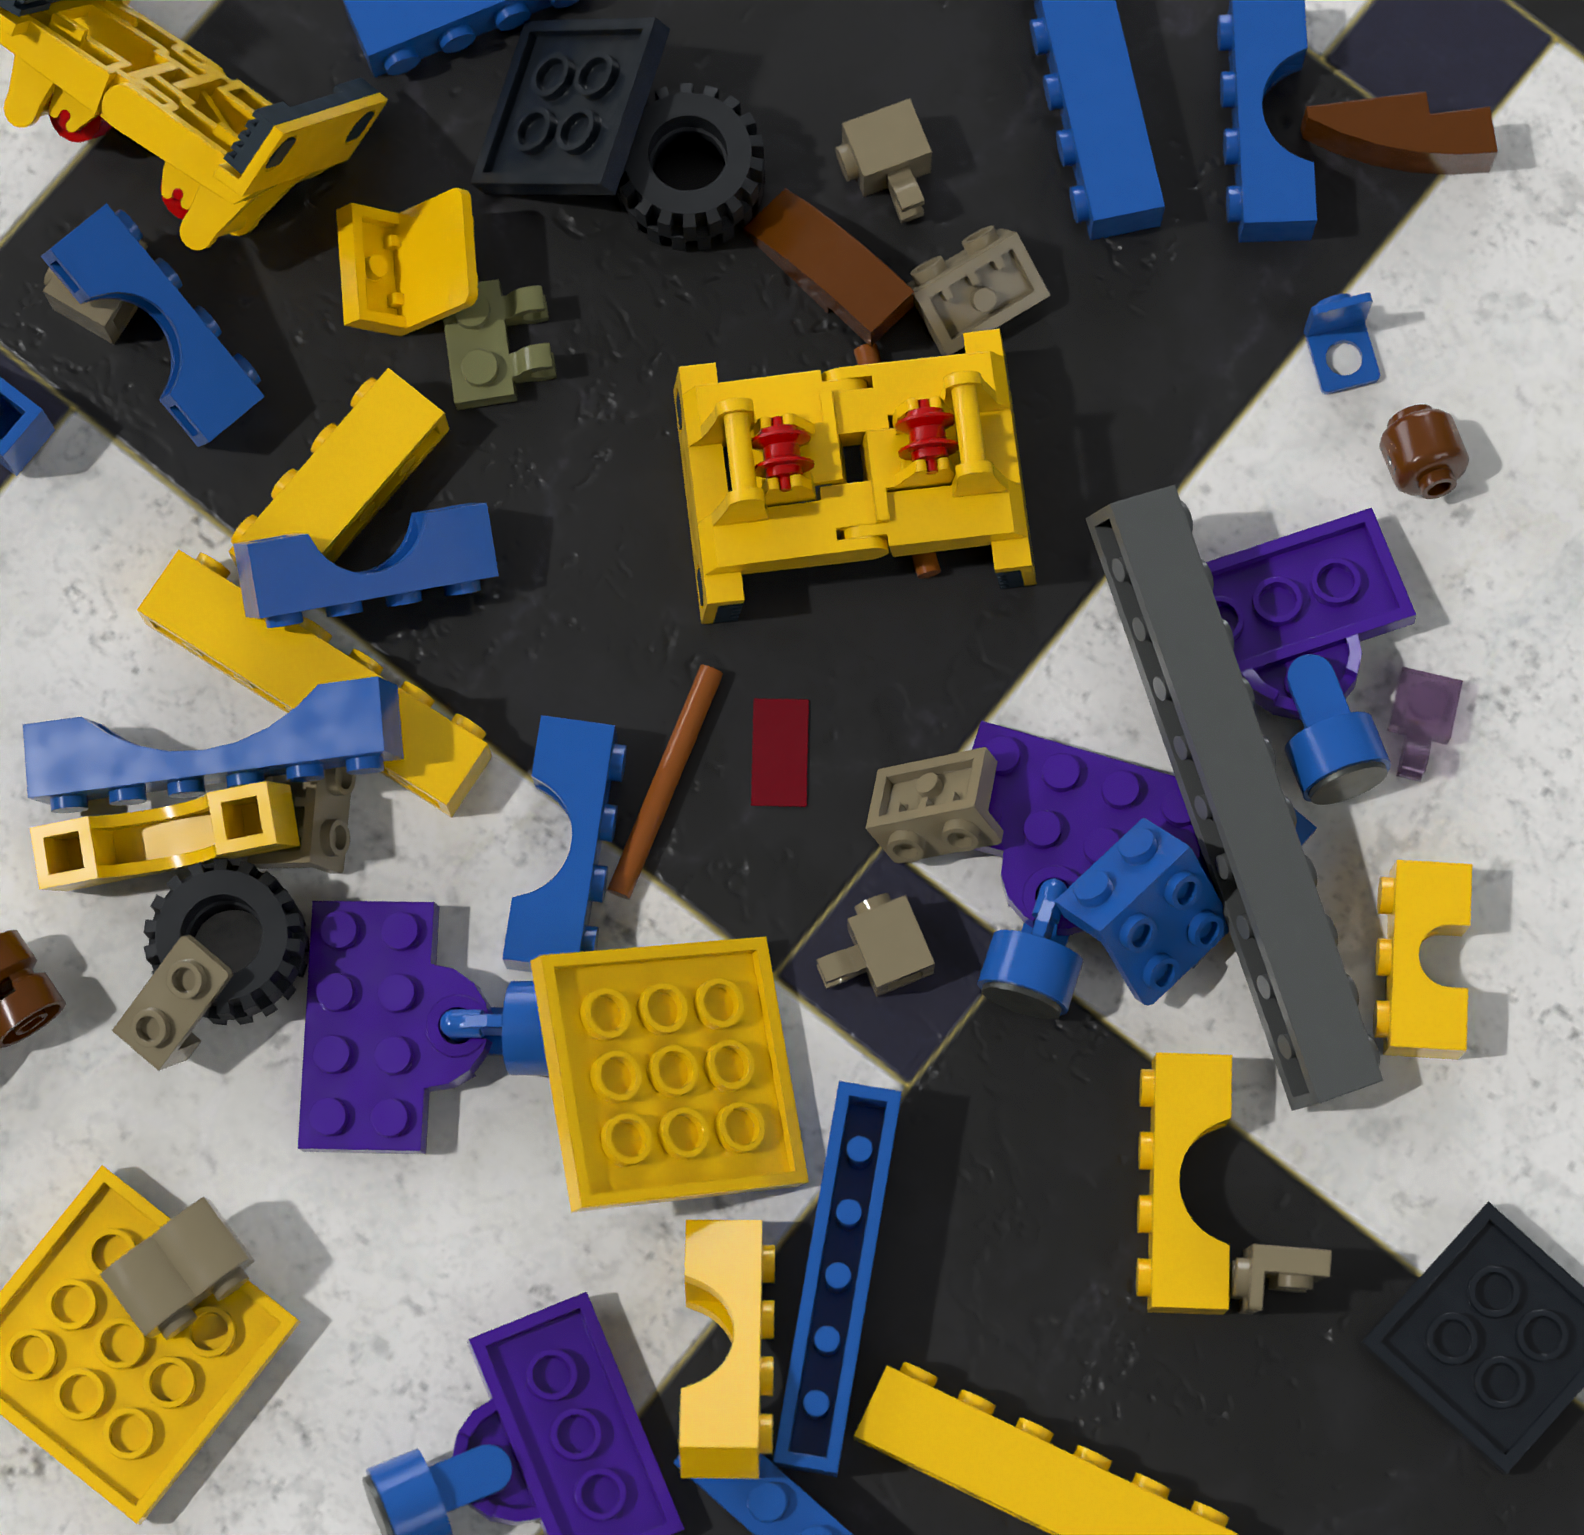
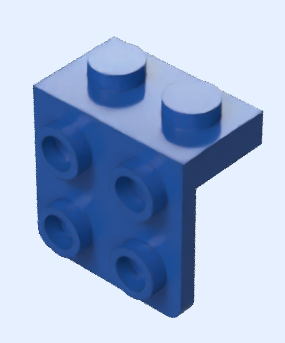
[1054,817,1229,1006]

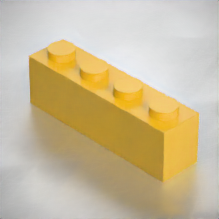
[228,368,450,567]

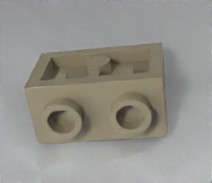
[907,226,1051,356]
[866,747,1004,863]
[247,767,356,874]
[1229,1244,1331,1315]

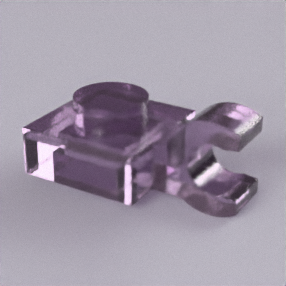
[1387,667,1463,782]

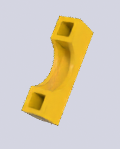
[29,781,300,891]
[1136,1052,1232,1315]
[679,1220,775,1479]

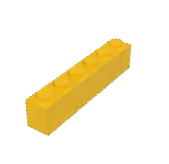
[137,549,492,818]
[854,1362,1239,1535]

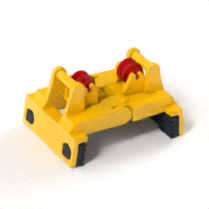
[0,0,388,251]
[673,329,1037,624]

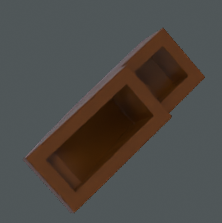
[1300,91,1498,175]
[743,188,914,347]

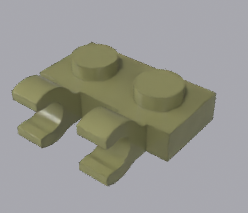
[443,279,557,410]

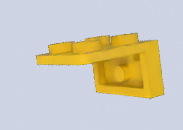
[336,188,478,337]

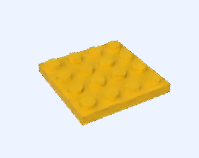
[530,936,809,1213]
[0,1165,301,1525]

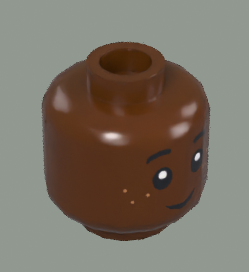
[1379,404,1469,499]

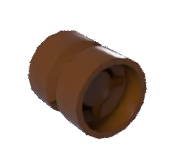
[0,930,66,1048]

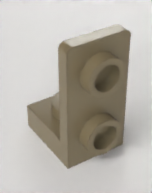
[112,935,233,1071]

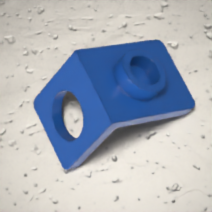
[1303,292,1380,395]

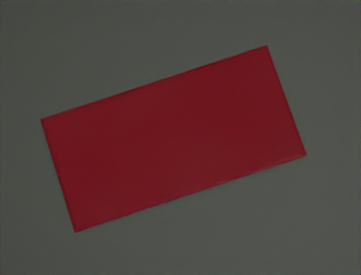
[751,698,809,807]

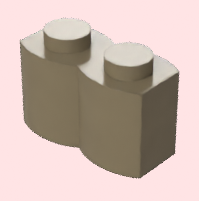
[100,1197,255,1340]

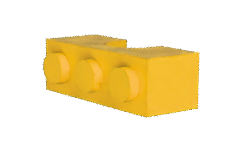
[1373,860,1472,1060]

